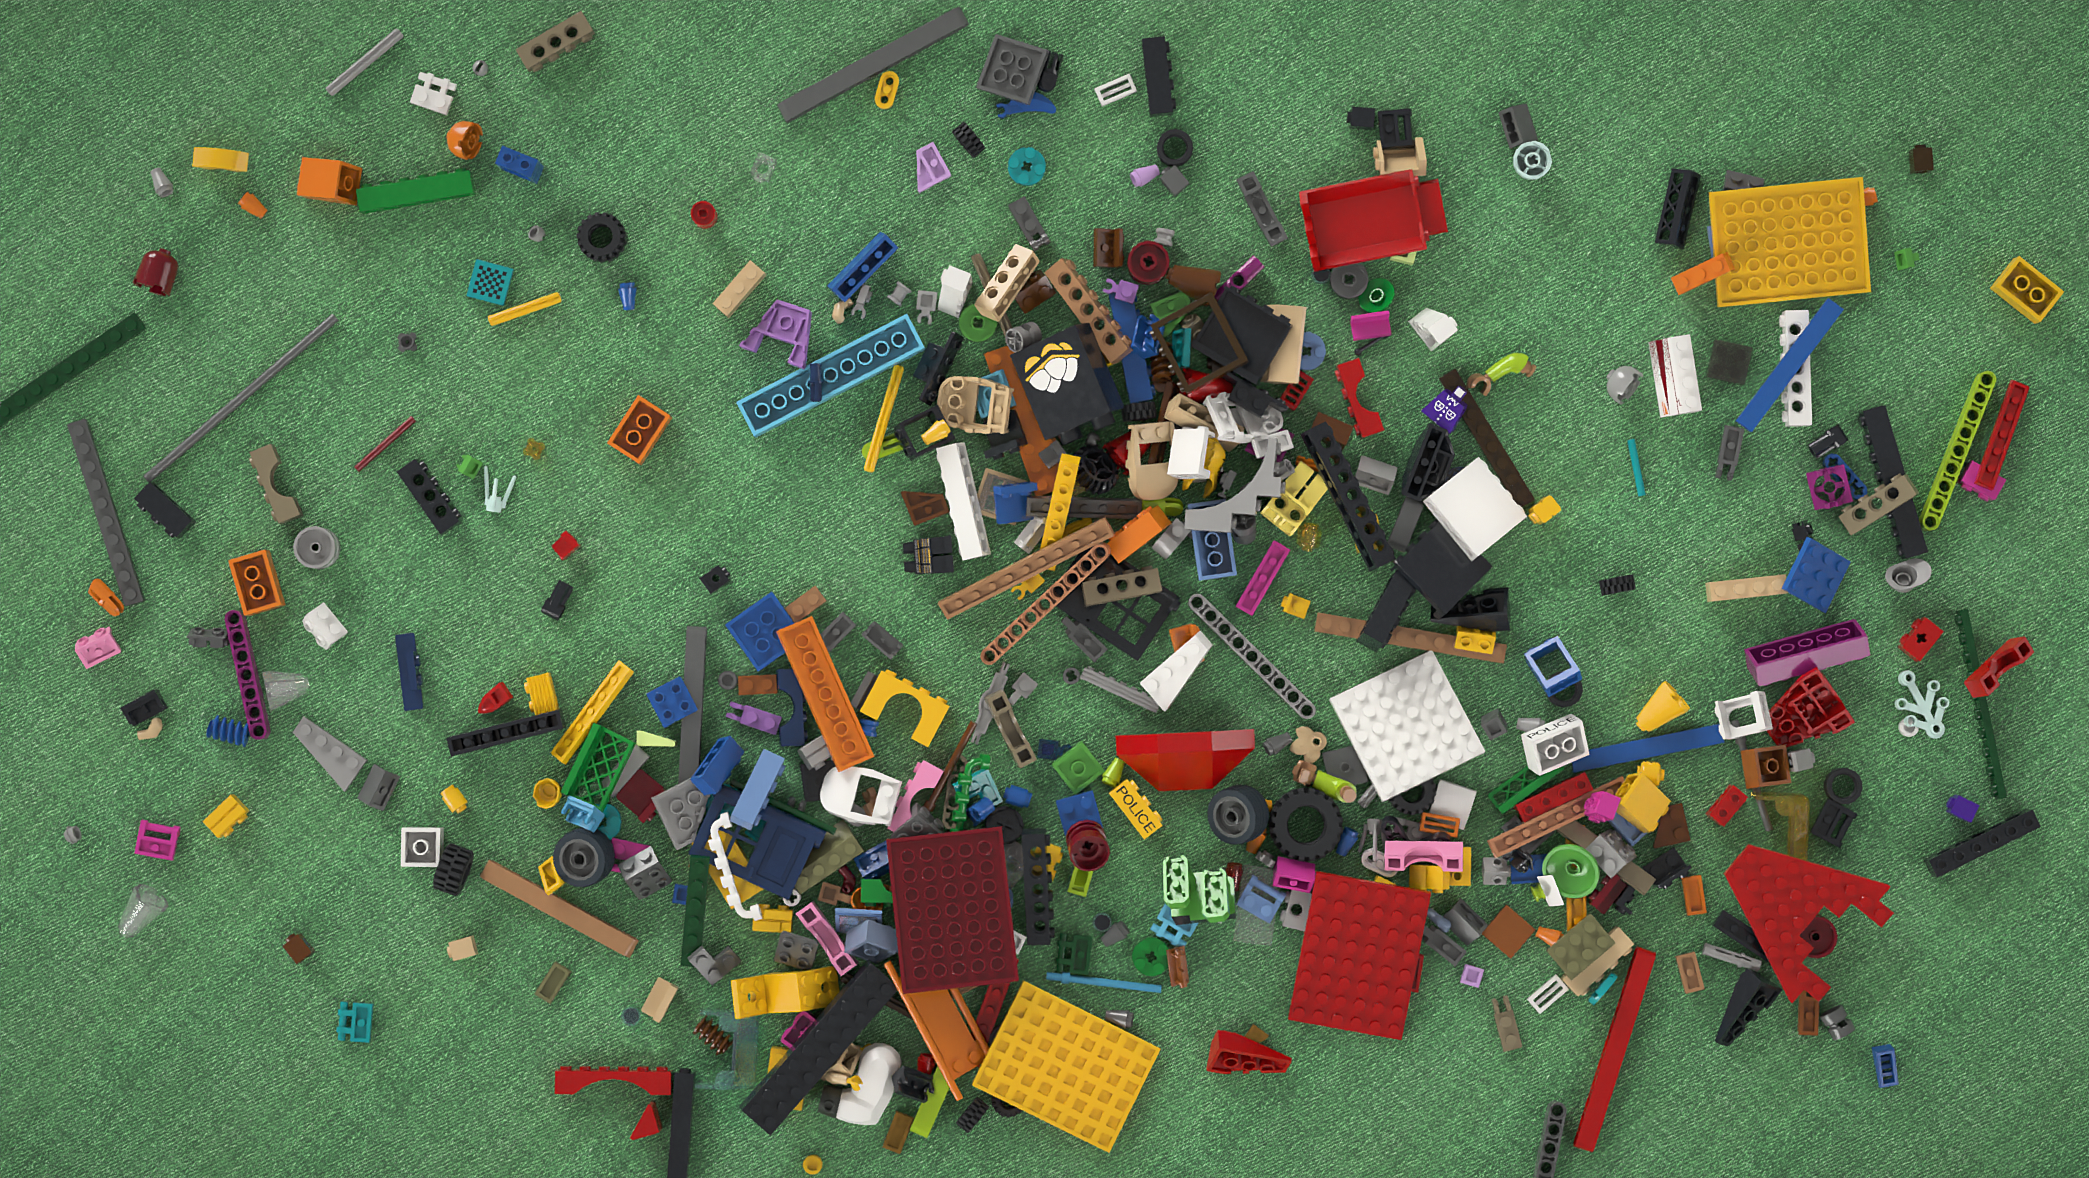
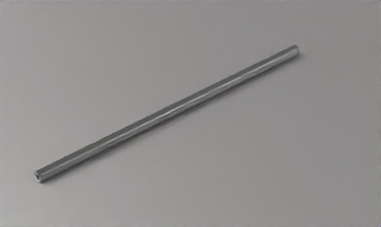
[143,313,339,482]

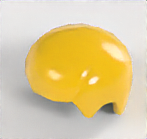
[533,778,562,809]

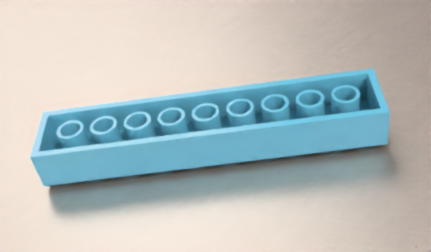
[736,314,925,438]

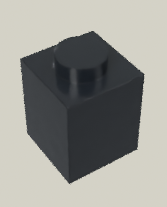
[1346,106,1375,130]

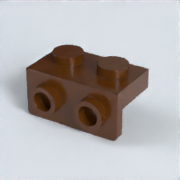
[1093,228,1125,268]
[1015,270,1056,314]

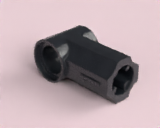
[1807,424,1849,459]
[541,580,574,621]

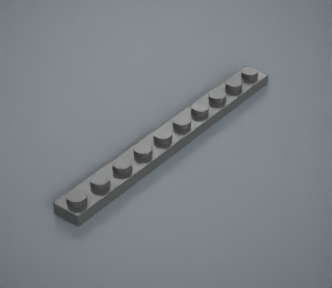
[67,419,145,607]

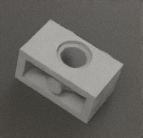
[1279,889,1312,931]

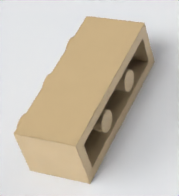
[712,260,766,318]

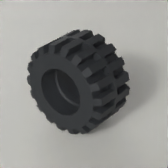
[576,212,627,263]
[1388,778,1436,815]
[433,843,474,896]

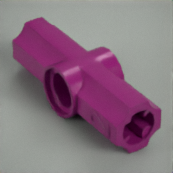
[1214,255,1264,302]

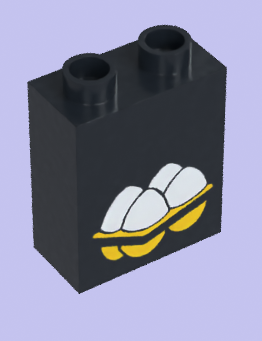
[1010,323,1125,446]

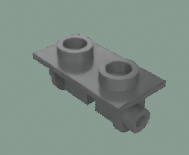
[187,627,229,648]

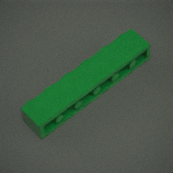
[356,168,476,214]

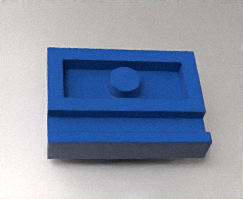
[1509,854,1547,884]

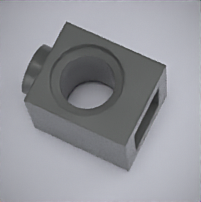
[1160,166,1189,197]
[1481,708,1507,741]

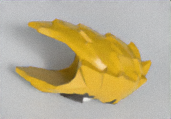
[1182,438,1227,498]

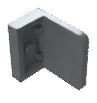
[891,803,944,839]
[618,846,672,900]
[774,931,818,970]

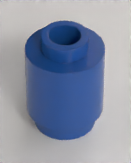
[1003,784,1033,808]

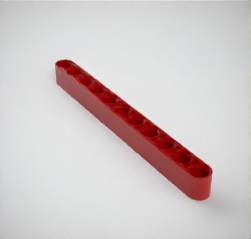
[1573,946,1656,1152]

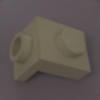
[1180,313,1204,343]

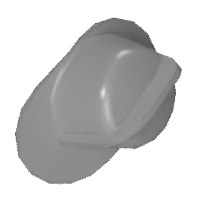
[1885,558,1932,593]

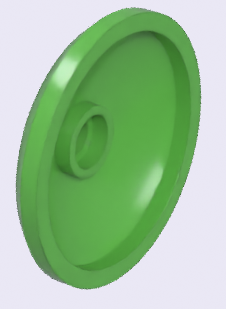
[1542,844,1600,898]

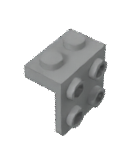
[1586,829,1637,878]

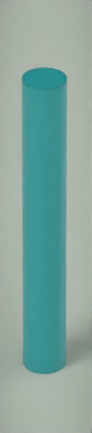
[1627,439,1646,497]

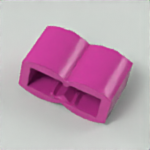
[781,1011,816,1048]

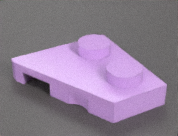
[916,142,952,193]

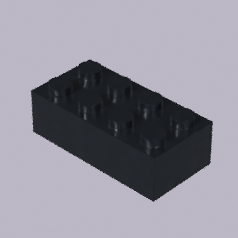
[1356,569,1417,652]

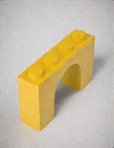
[860,669,950,747]

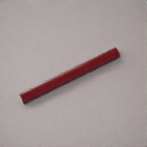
[354,416,416,472]

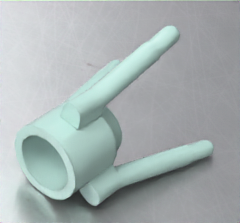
[484,466,516,513]

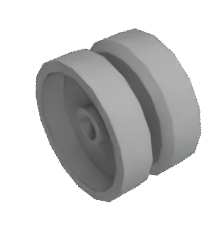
[293,526,341,569]

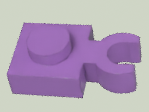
[1103,279,1139,304]

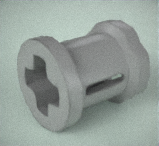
[887,281,911,307]

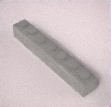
[1080,666,1159,713]

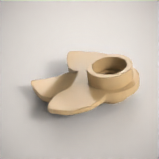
[1290,726,1327,764]

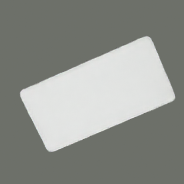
[1537,875,1564,906]

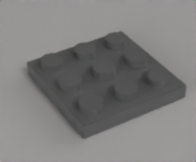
[976,34,1049,106]

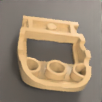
[937,376,1014,434]
[1125,421,1178,500]

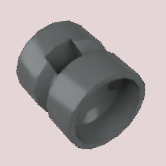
[1820,1005,1856,1041]

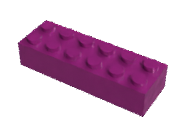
[1744,619,1870,686]

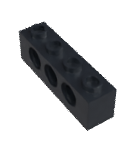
[397,459,462,535]

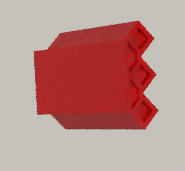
[1299,169,1448,272]

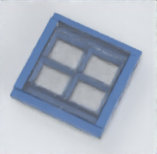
[835,908,882,933]

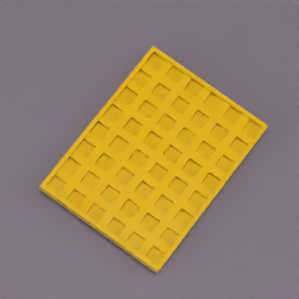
[971,980,1160,1153]

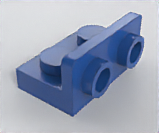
[853,841,890,879]

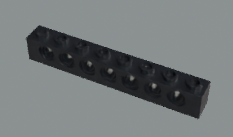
[1300,421,1396,572]

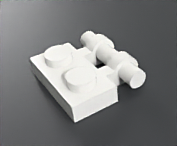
[410,72,457,116]

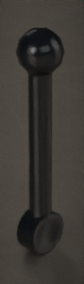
[1354,336,1389,356]

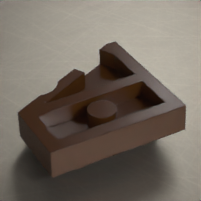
[1653,803,1691,849]

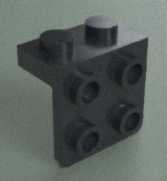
[983,409,1028,460]

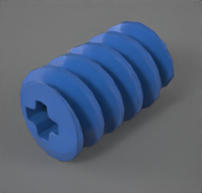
[206,715,250,747]

